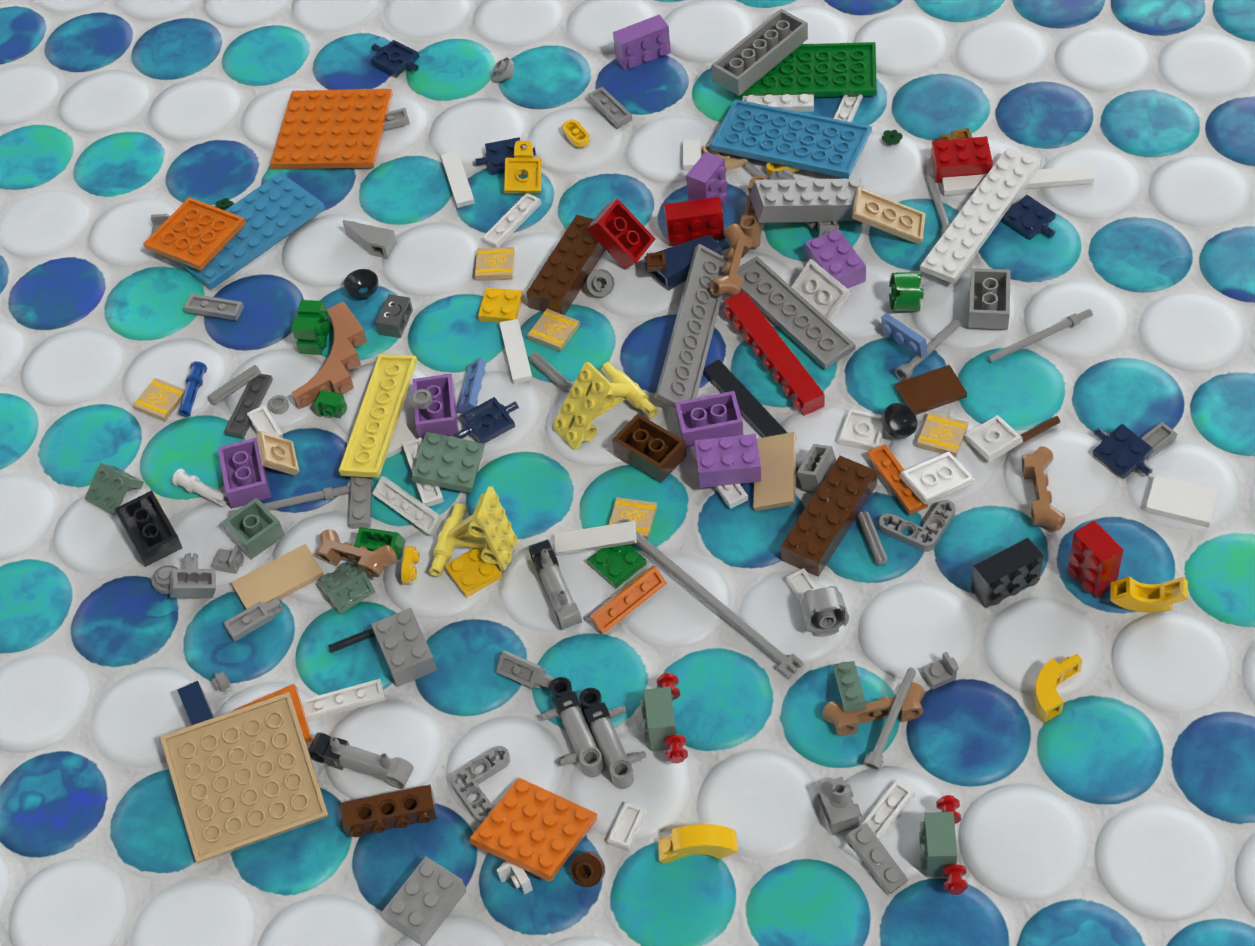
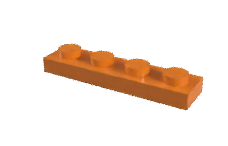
[867,444,928,515]
[589,566,667,634]

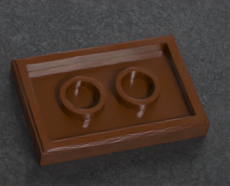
[895,364,967,415]

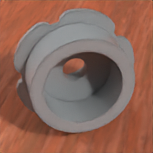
[212,671,231,692]

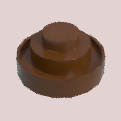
[570,851,605,887]

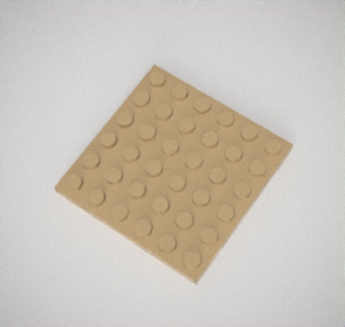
[160,692,329,864]

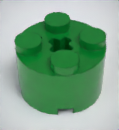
[889,272,924,311]

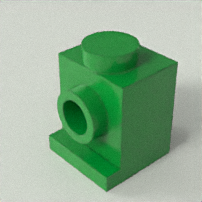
[314,390,347,419]

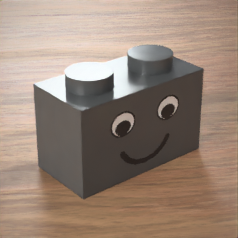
[375,294,413,338]

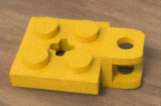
[504,141,542,194]

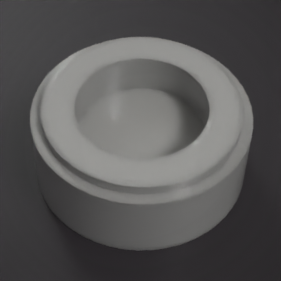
[412,389,433,409]
[268,395,289,414]

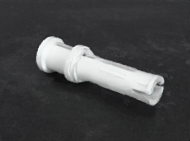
[172,469,229,507]

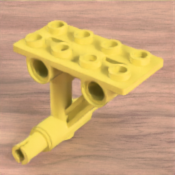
[552,362,659,450]
[429,486,517,577]

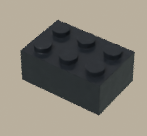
[115,490,182,567]
[971,538,1044,608]

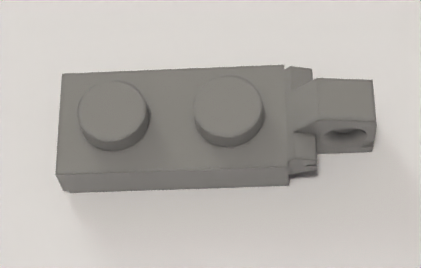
[224,598,284,642]
[496,651,555,689]

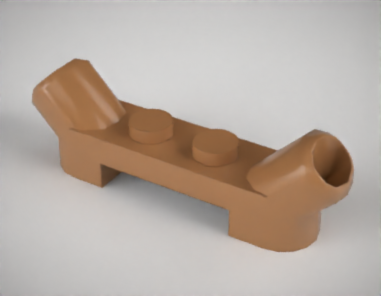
[740,175,767,247]
[710,223,753,297]
[1021,446,1065,532]
[316,529,397,578]
[823,682,925,736]

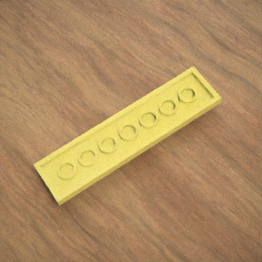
[339,354,418,478]

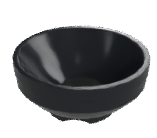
[344,269,379,298]
[881,403,918,439]

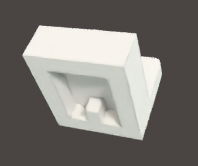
[496,861,533,894]

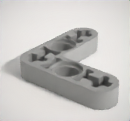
[879,500,955,552]
[451,746,510,825]

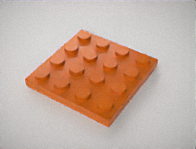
[143,197,246,271]
[470,778,597,882]

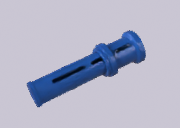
[178,361,207,417]

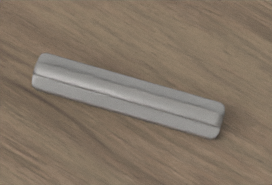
[529,352,571,392]
[208,365,261,404]
[858,511,887,566]

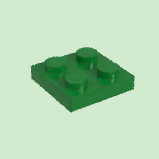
[587,544,647,589]

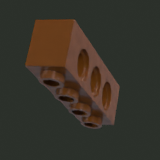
[341,784,437,837]

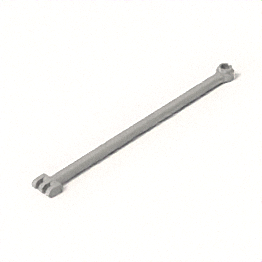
[617,519,804,679]

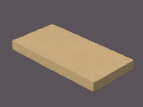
[851,187,926,245]
[753,432,796,511]
[231,544,324,609]

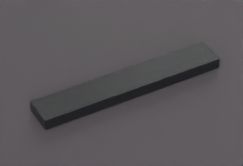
[703,359,788,438]

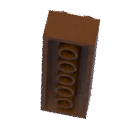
[526,214,605,315]
[781,456,877,577]

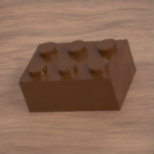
[612,413,687,482]

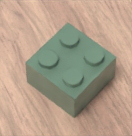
[223,498,285,559]

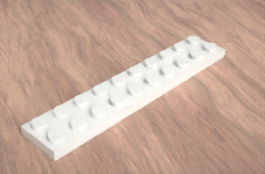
[920,147,1041,284]

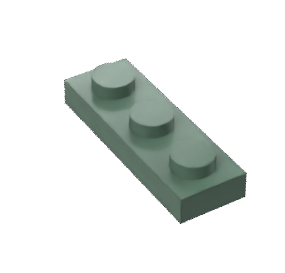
[833,661,867,712]

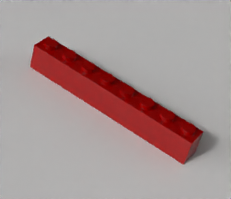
[723,291,825,416]

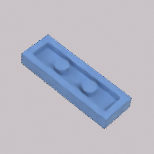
[881,313,928,358]
[457,357,486,414]

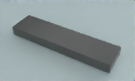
[224,374,273,439]

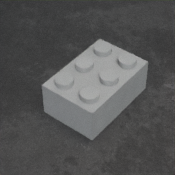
[968,268,1011,330]
[371,608,437,687]
[382,857,467,946]

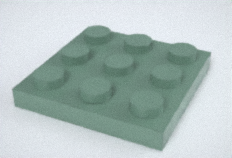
[412,432,485,493]

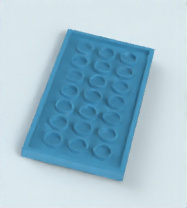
[710,99,872,179]
[176,172,326,289]

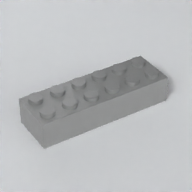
[711,9,808,96]
[749,179,864,223]

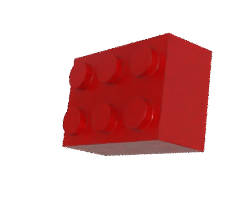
[931,136,993,183]
[664,197,725,246]
[586,198,655,270]
[1067,520,1124,599]

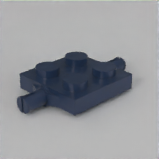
[371,40,419,77]
[475,137,536,175]
[1001,195,1056,240]
[456,397,519,443]
[1093,424,1154,479]

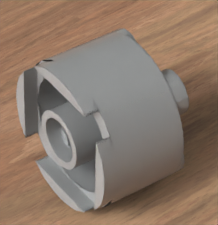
[800,586,849,636]

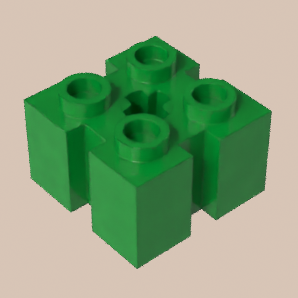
[291,300,332,355]

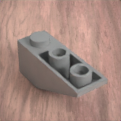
[343,220,397,259]

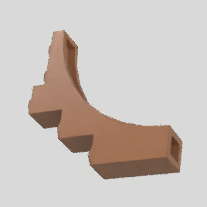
[291,301,367,409]

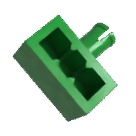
[354,527,406,560]

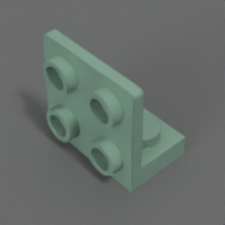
[85,463,144,515]
[316,562,376,614]

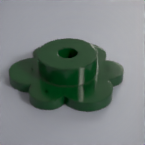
[882,130,903,145]
[215,198,234,211]

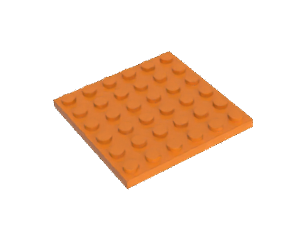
[270,89,393,169]

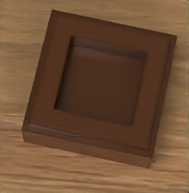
[646,252,667,272]

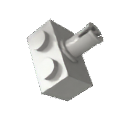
[796,444,836,492]
[169,553,216,598]
[816,777,862,835]

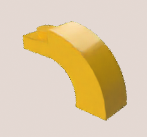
[1111,576,1188,613]
[1034,654,1083,723]
[658,824,738,864]

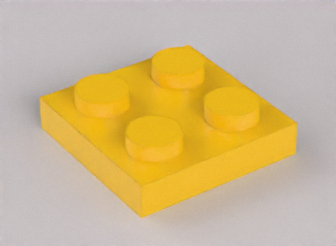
[478,288,524,323]
[444,548,502,598]

